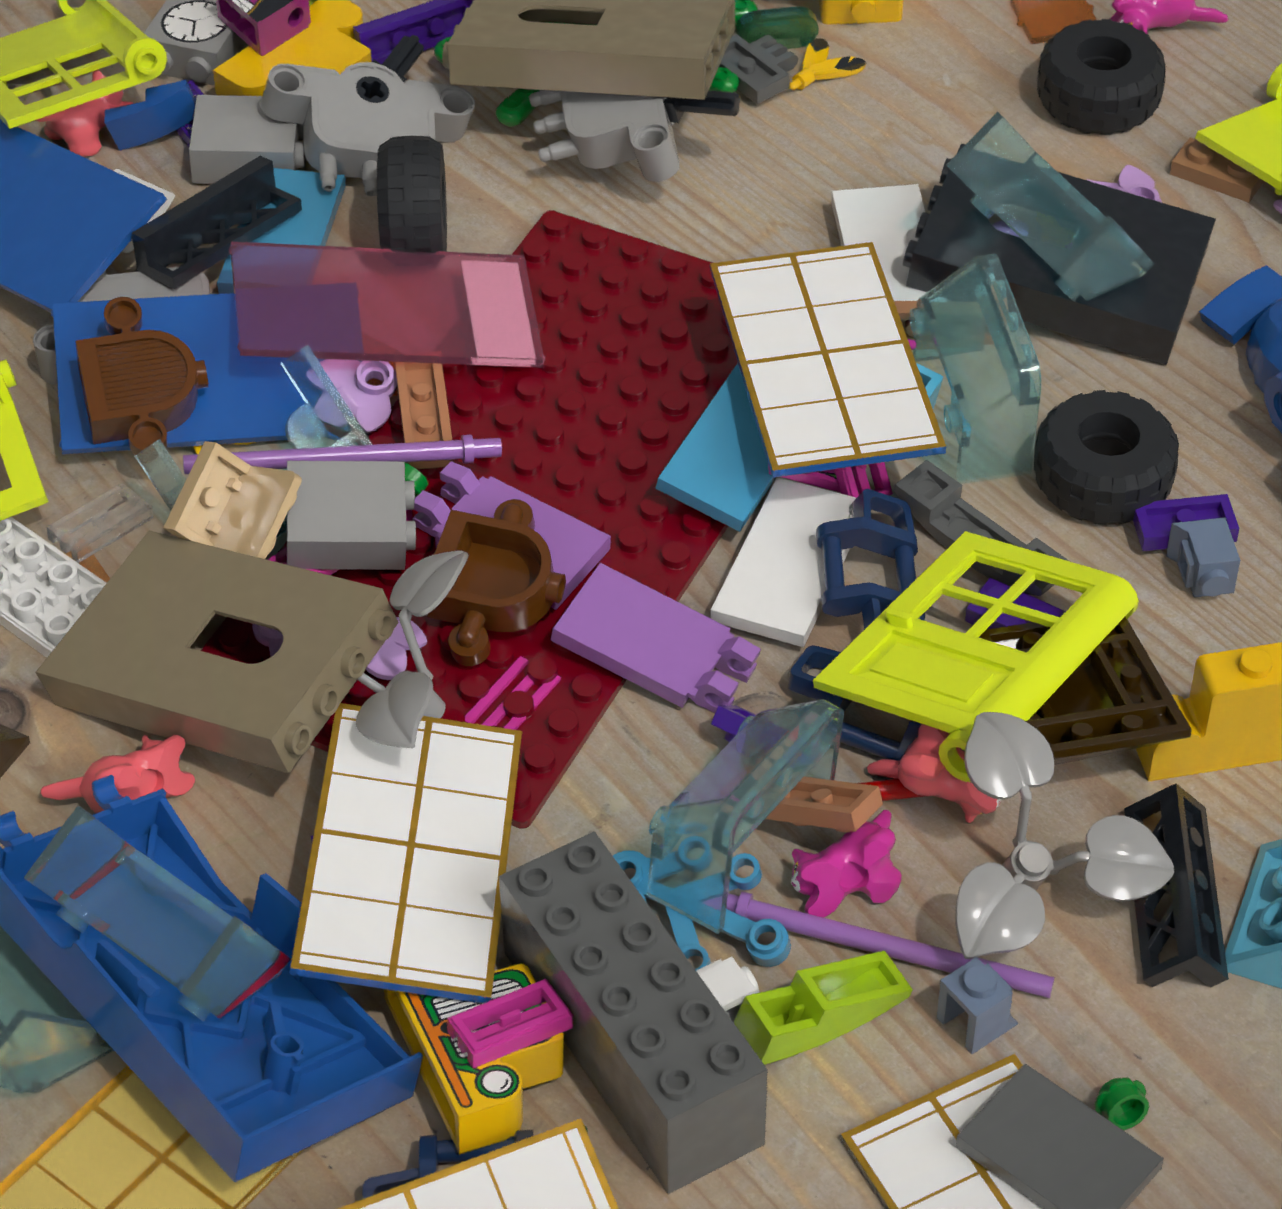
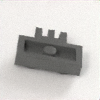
[719,34,798,104]

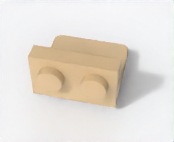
[163,441,302,559]

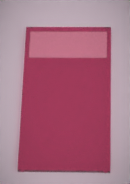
[229,241,545,367]

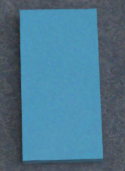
[217,168,346,294]
[655,363,776,532]

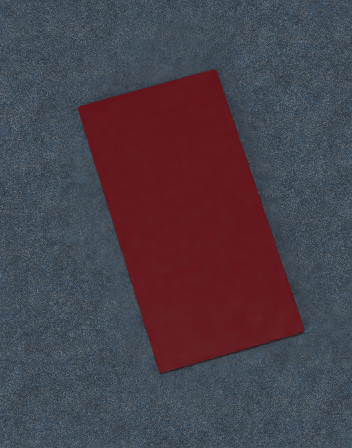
[201,210,738,829]

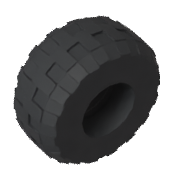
[1037,19,1166,135]
[377,136,447,270]
[1034,390,1179,525]

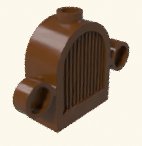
[75,297,209,460]
[427,499,566,666]

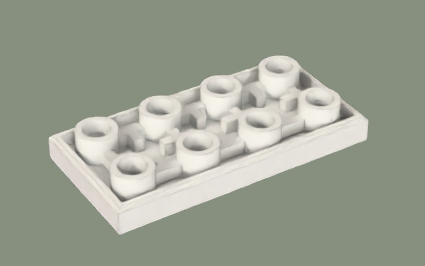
[831,184,948,301]
[711,477,856,647]
[0,517,106,658]

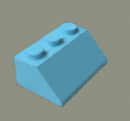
[1225,839,1282,989]

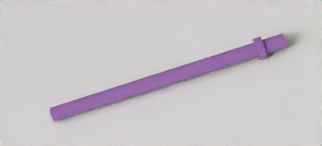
[183,435,502,474]
[706,891,1055,998]

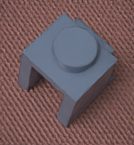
[1166,518,1240,597]
[937,957,1019,1054]

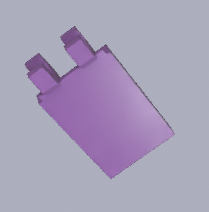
[412,461,611,610]
[551,563,761,713]

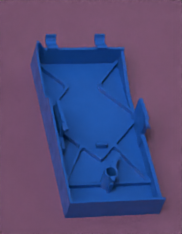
[0,775,423,1183]

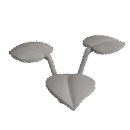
[356,551,469,748]
[955,712,1174,959]

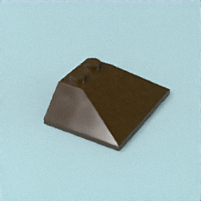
[979,616,1191,765]

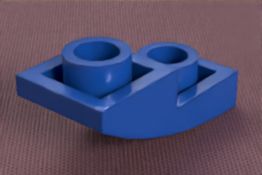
[104,80,196,151]
[1199,265,1282,345]

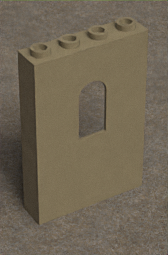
[442,0,735,100]
[35,530,398,773]

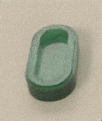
[735,6,819,49]

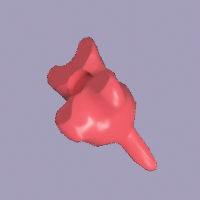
[34,69,134,157]
[867,724,1002,823]
[40,734,195,813]

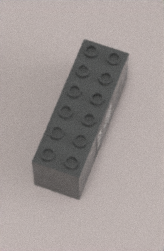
[499,831,768,1194]

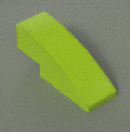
[733,950,913,1065]

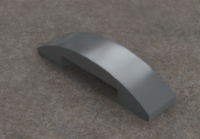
[894,460,1069,596]

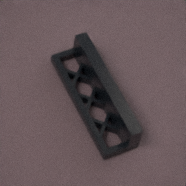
[131,156,302,289]
[1124,783,1229,988]

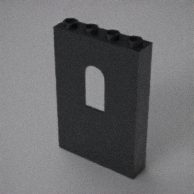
[903,143,1216,365]

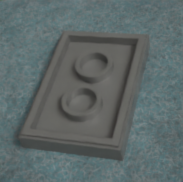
[956,1063,1164,1209]

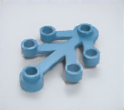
[613,832,791,971]

